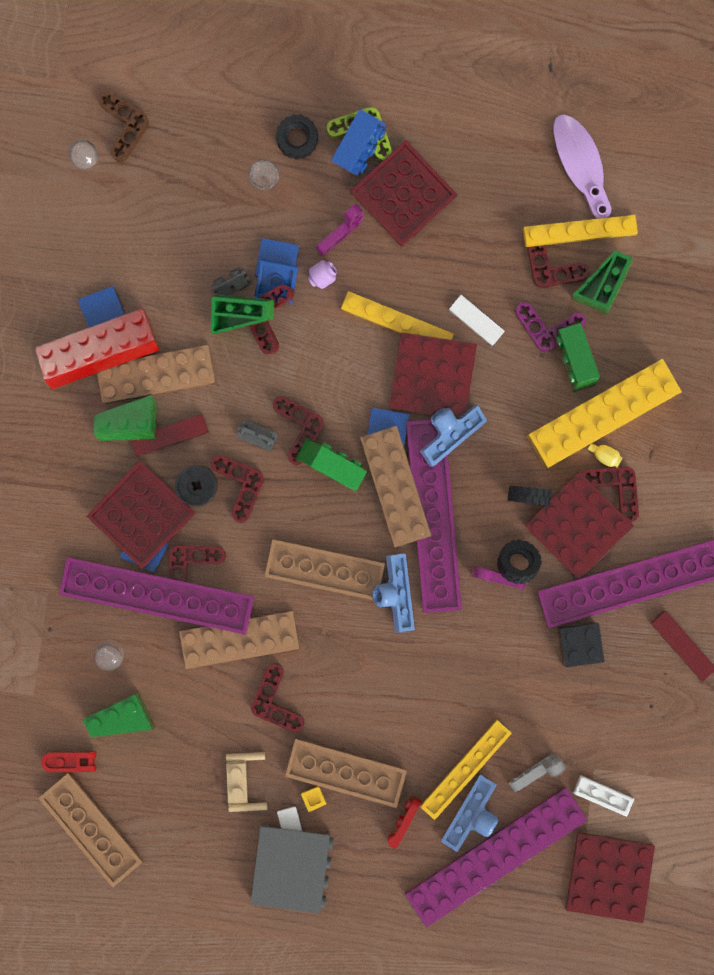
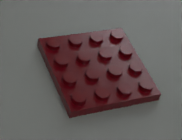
[350,140,458,247]
[389,332,477,419]
[86,461,196,569]
[524,472,634,579]
[566,832,655,923]

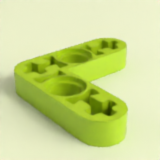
[327,107,392,162]

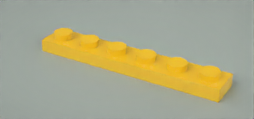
[523,215,638,247]
[341,291,454,340]
[420,720,512,820]

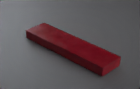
[131,414,209,457]
[651,611,714,682]

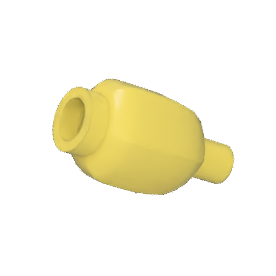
[588,443,623,468]

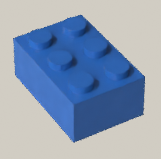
[331,109,386,175]

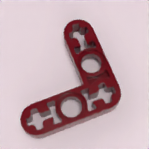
[527,245,589,288]
[249,285,294,354]
[273,396,324,466]
[211,456,264,523]
[581,467,639,522]
[168,545,226,582]
[251,663,304,732]

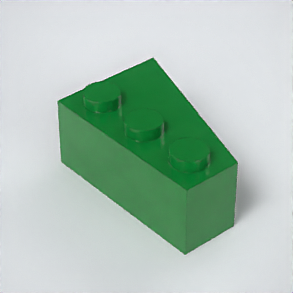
[211,294,274,335]
[555,323,600,392]
[296,439,367,491]
[83,692,155,737]

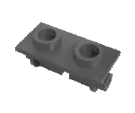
[210,268,251,296]
[236,419,279,451]

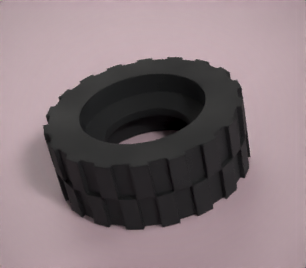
[276,114,318,160]
[507,485,552,506]
[497,540,542,584]

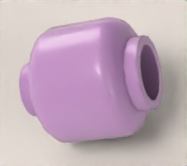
[308,260,337,289]

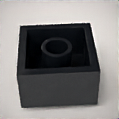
[557,623,605,668]

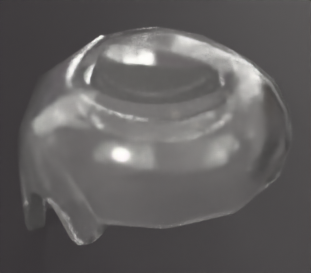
[69,139,98,169]
[249,160,279,190]
[94,640,125,671]

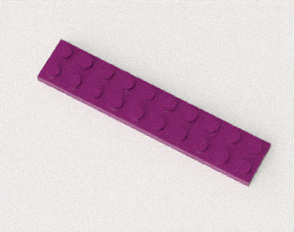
[406,420,462,613]
[537,540,714,628]
[59,557,255,635]
[405,787,587,928]

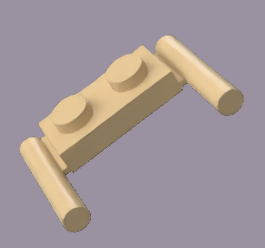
[226,752,268,812]

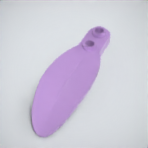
[553,115,611,219]

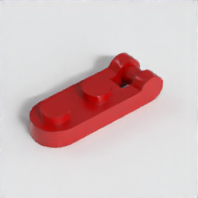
[41,751,96,772]
[388,797,421,848]

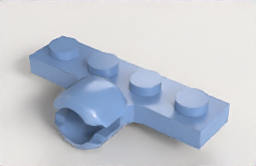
[420,405,487,467]
[372,554,415,633]
[441,774,498,852]

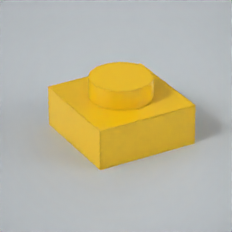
[301,786,326,812]

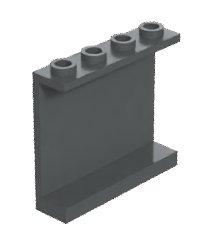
[250,823,334,914]

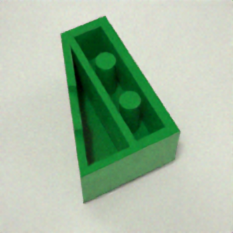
[573,250,633,315]
[94,395,157,441]

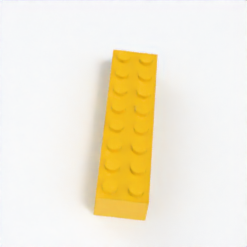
[526,359,682,469]

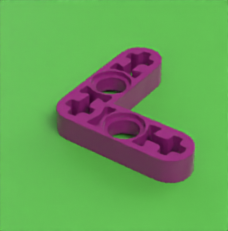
[315,203,363,256]
[515,302,586,352]
[470,567,526,590]

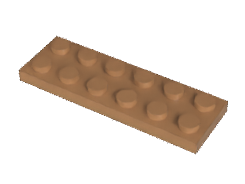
[97,345,216,404]
[360,426,432,547]
[264,539,385,600]
[179,611,300,669]
[285,738,407,808]
[38,772,143,888]

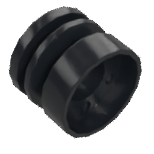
[175,465,218,506]

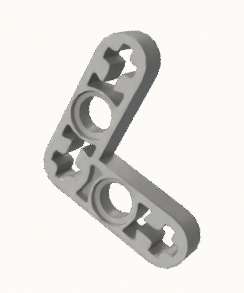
[509,753,566,792]

